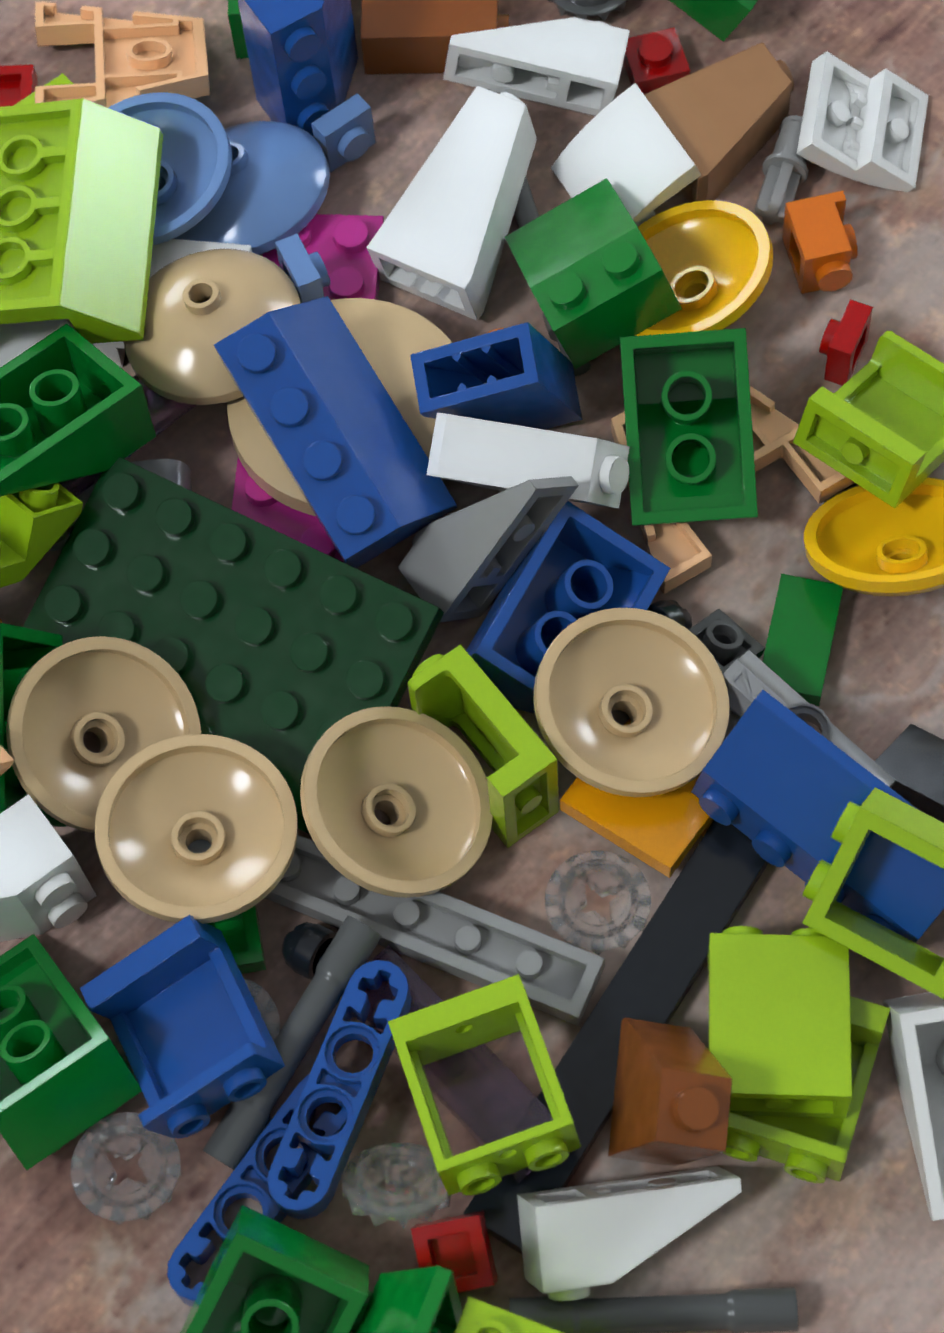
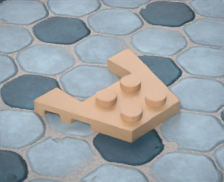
[35,2,210,108]
[611,386,855,594]

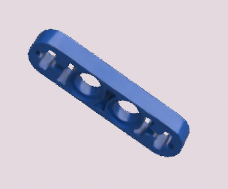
[267,960,412,1220]
[167,1074,347,1306]

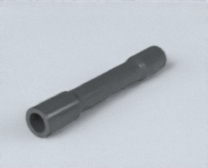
[203,916,382,1170]
[509,1287,798,1333]

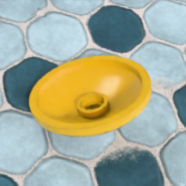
[635,200,774,336]
[804,478,944,596]

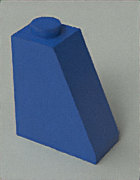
[410,322,583,430]

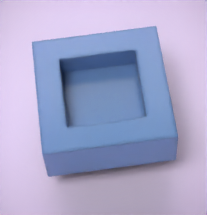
[311,93,376,173]
[275,233,330,303]

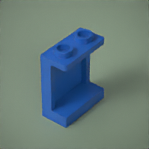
[80,915,285,1139]

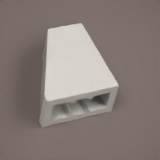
[426,413,630,509]

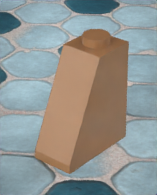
[645,42,794,203]

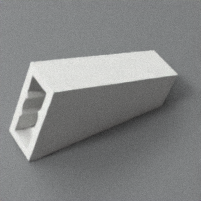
[367,86,537,321]

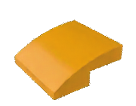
[560,719,714,878]

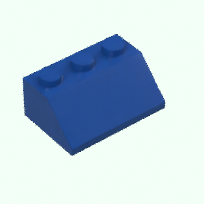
[238,0,358,136]
[466,501,670,714]

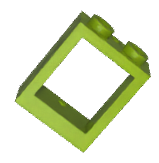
[802,787,944,999]
[388,974,581,1196]

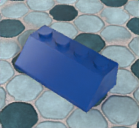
[214,296,457,568]
[691,690,944,943]

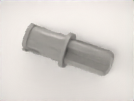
[755,115,808,225]

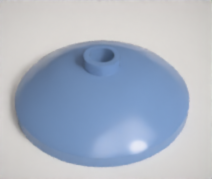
[108,92,232,245]
[174,121,330,255]

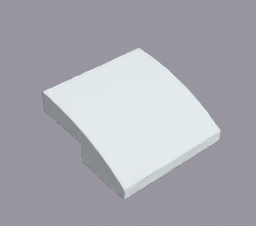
[796,51,929,193]
[551,83,701,227]

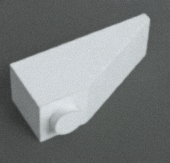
[443,17,630,116]
[517,1166,742,1301]

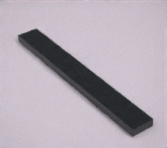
[464,820,768,1255]

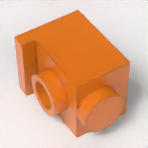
[782,190,858,294]

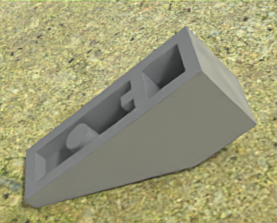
[398,476,579,622]

